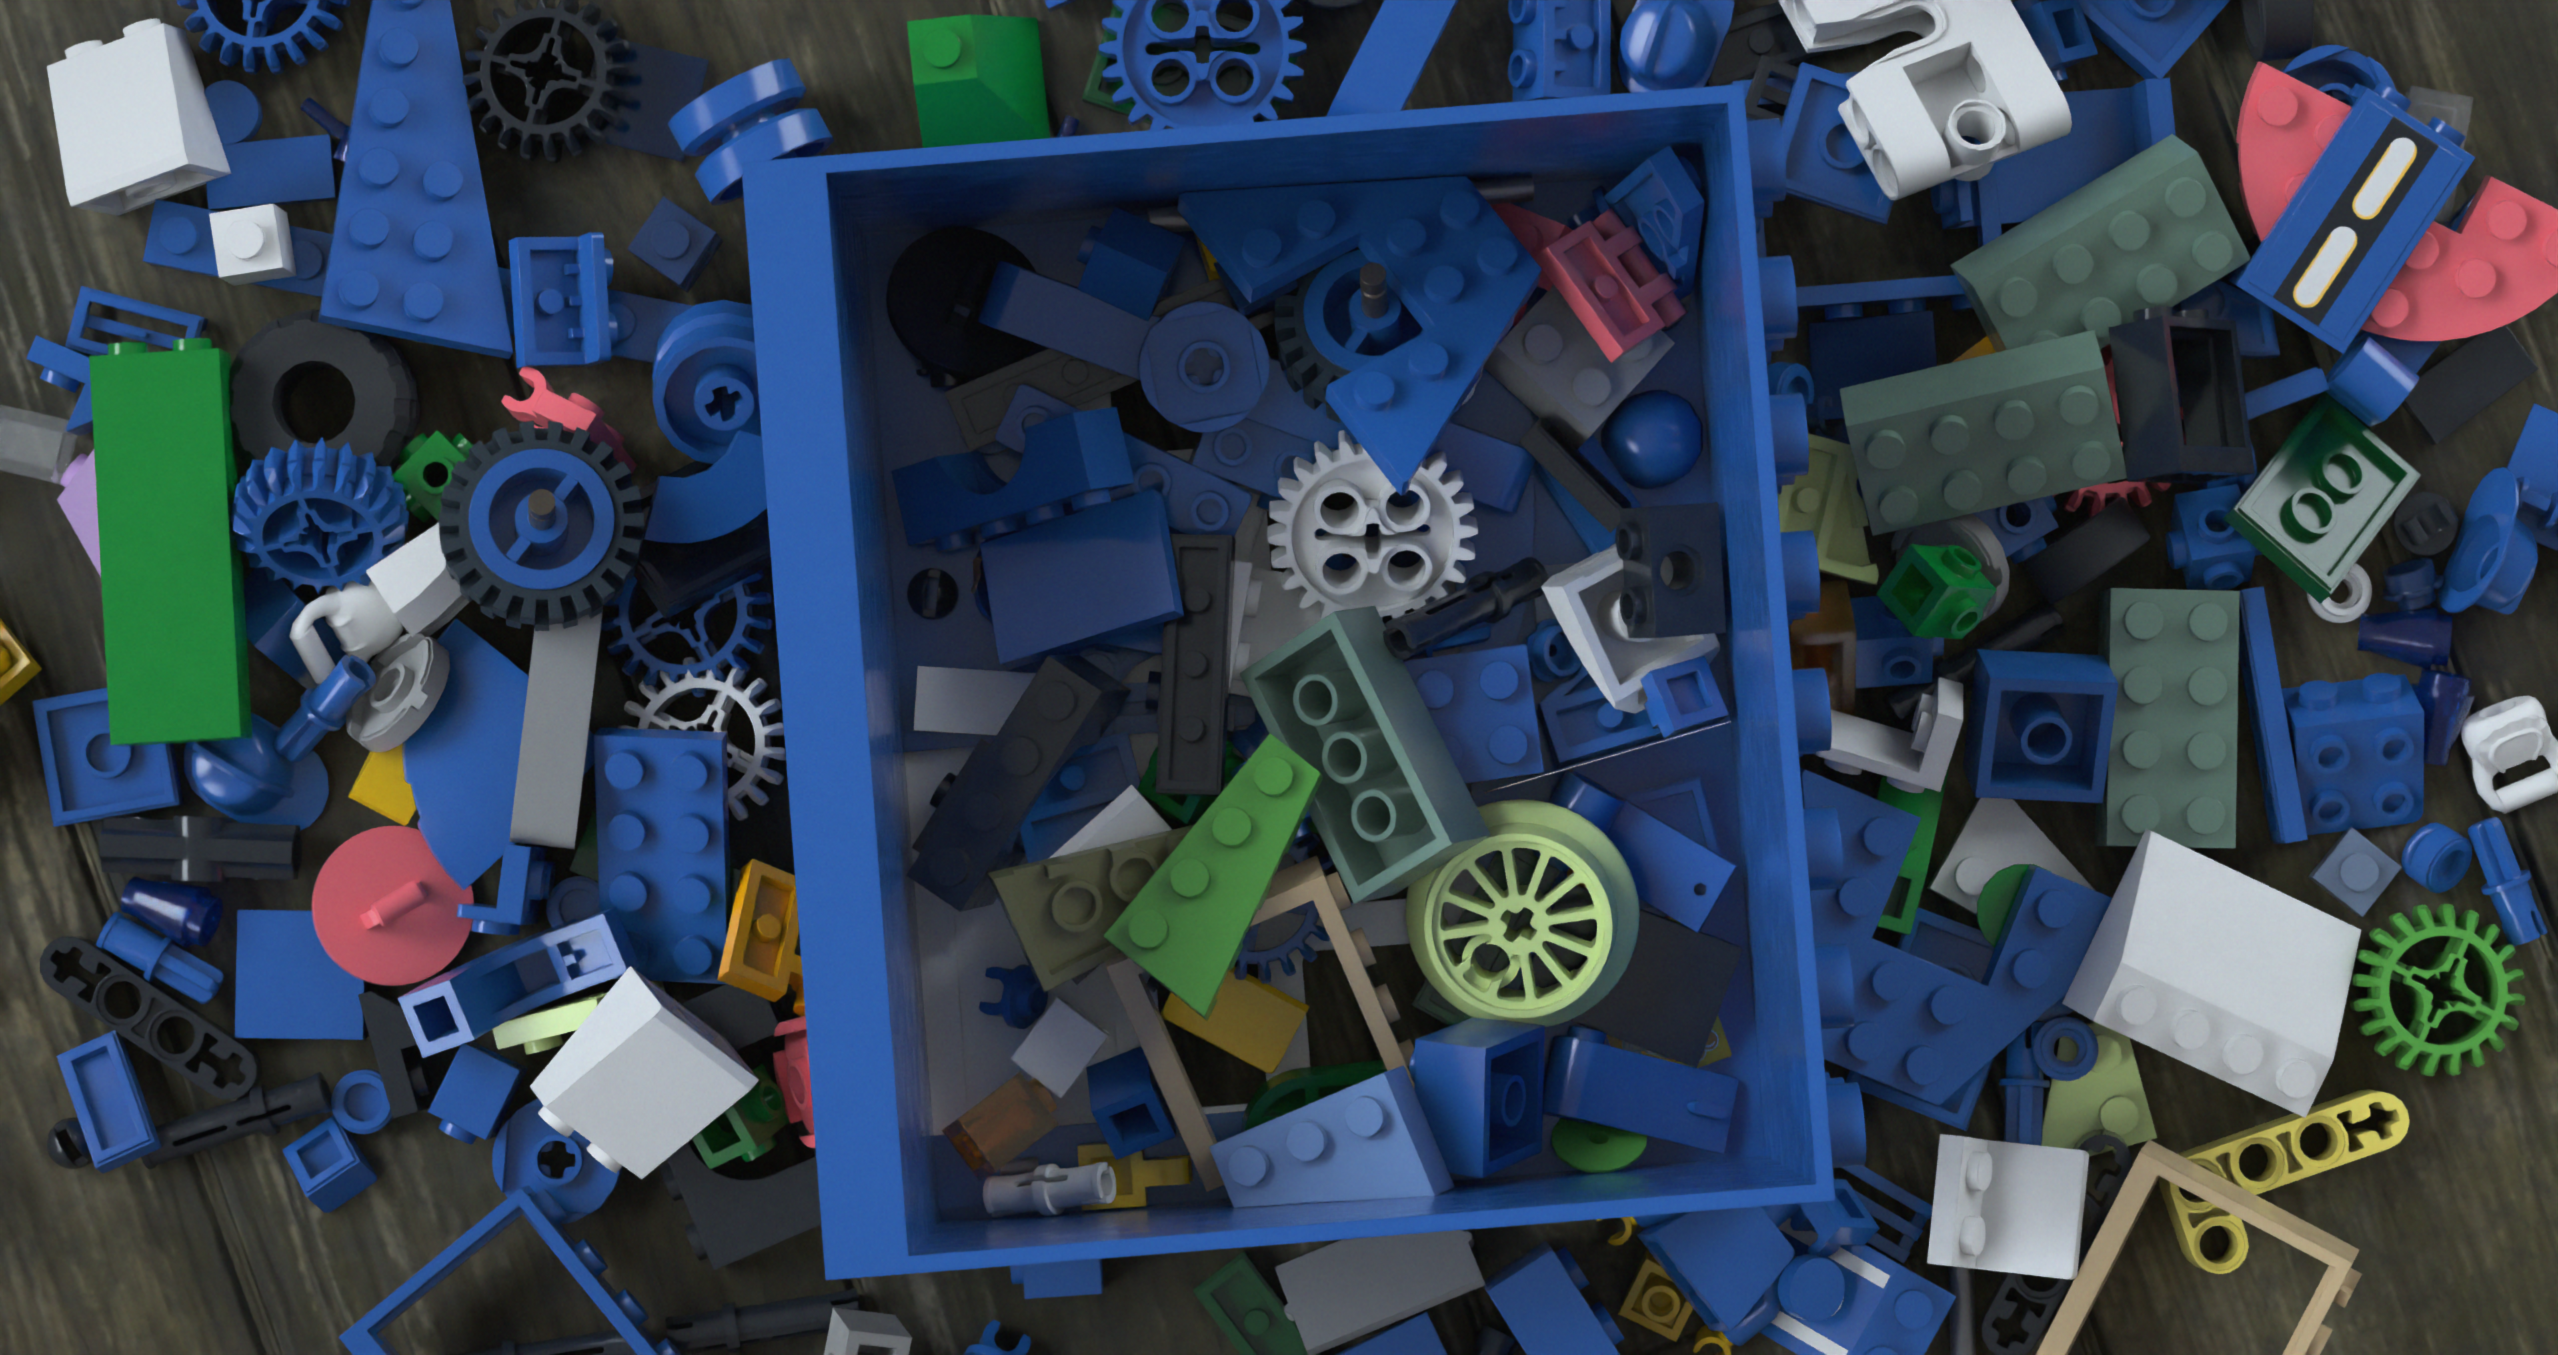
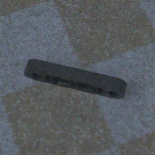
[40,936,262,1099]
[1980,1129,2132,1355]

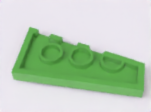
[1104,733,1323,1021]

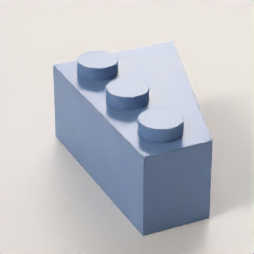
[1209,1066,1455,1208]

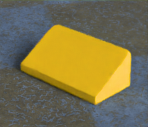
[1161,967,1310,1074]

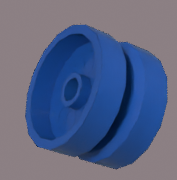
[668,58,834,206]
[652,300,762,464]

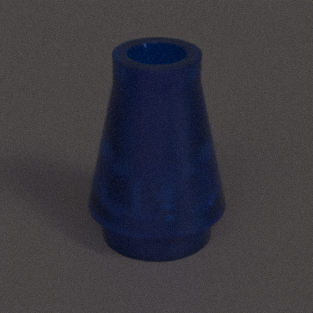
[2357,607,2452,671]
[2412,669,2475,766]
[121,876,223,948]

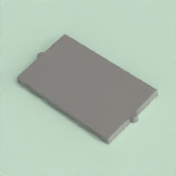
[1274,1230,1485,1355]

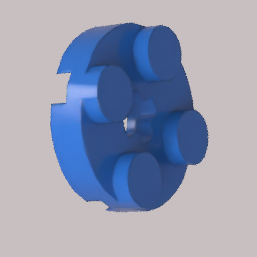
[1138,301,1270,432]
[492,1099,623,1224]

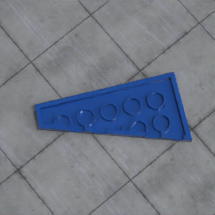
[318,0,513,359]

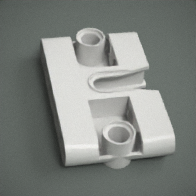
[1778,0,2072,201]

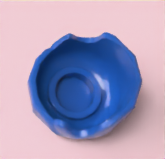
[1601,390,1703,489]

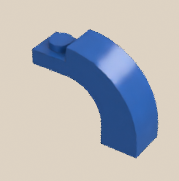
[398,907,640,1058]

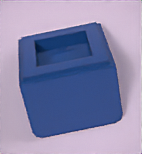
[282,1115,377,1213]

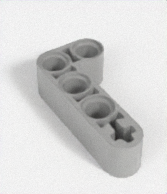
[509,612,602,849]

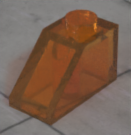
[1788,580,1857,716]
[942,1072,1059,1181]

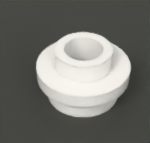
[2307,563,2372,623]

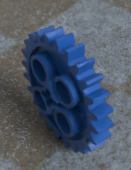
[1099,0,1307,130]

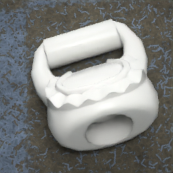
[289,580,403,684]
[2461,695,2558,814]

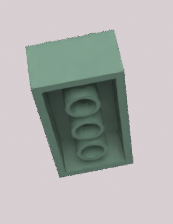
[1950,134,2251,352]
[1839,330,2127,536]
[2095,588,2240,849]
[1239,606,1491,904]

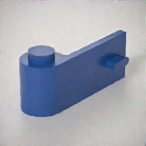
[1534,769,1738,933]
[1543,1026,1739,1154]

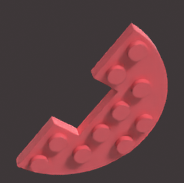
[2236,61,2558,341]

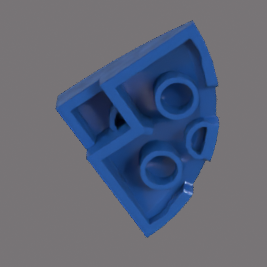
[402,618,595,890]

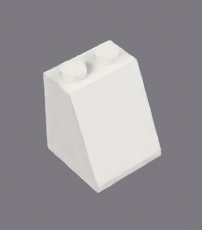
[47,18,231,216]
[530,966,759,1179]

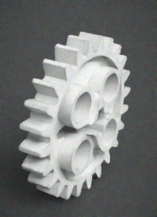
[1267,430,1478,620]

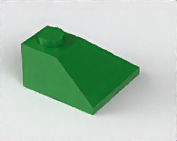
[907,14,1050,148]

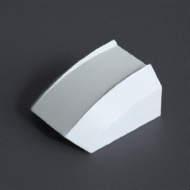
[366,523,469,637]
[1541,544,1720,714]

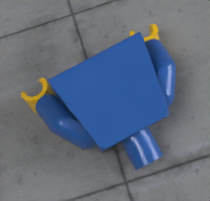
[1596,1203,1801,1355]

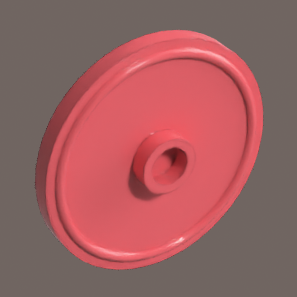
[312,826,474,986]

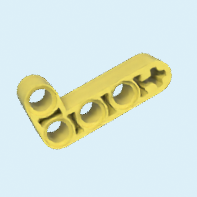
[2159,1089,2410,1274]

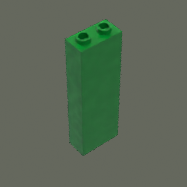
[89,338,252,747]

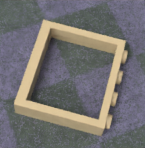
[1105,855,1415,1192]
[2036,1140,2362,1355]

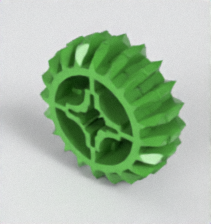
[2350,904,2525,1076]

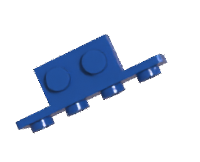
[995,383,1253,537]

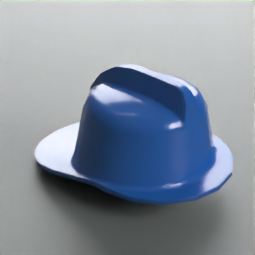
[1618,0,1735,93]
[2438,467,2538,614]
[183,713,329,831]

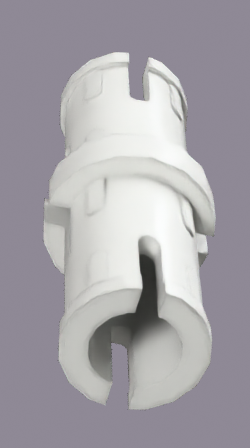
[983,1162,1117,1218]

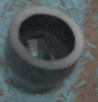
[907,568,959,620]
[47,1117,93,1169]

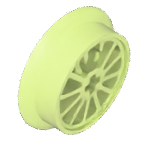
[1406,799,1640,1027]

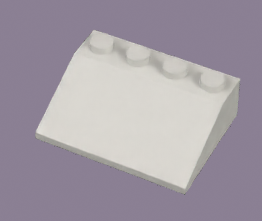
[2062,829,2361,1118]

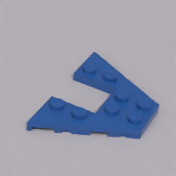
[1177,176,1542,496]
[1800,768,2112,1106]

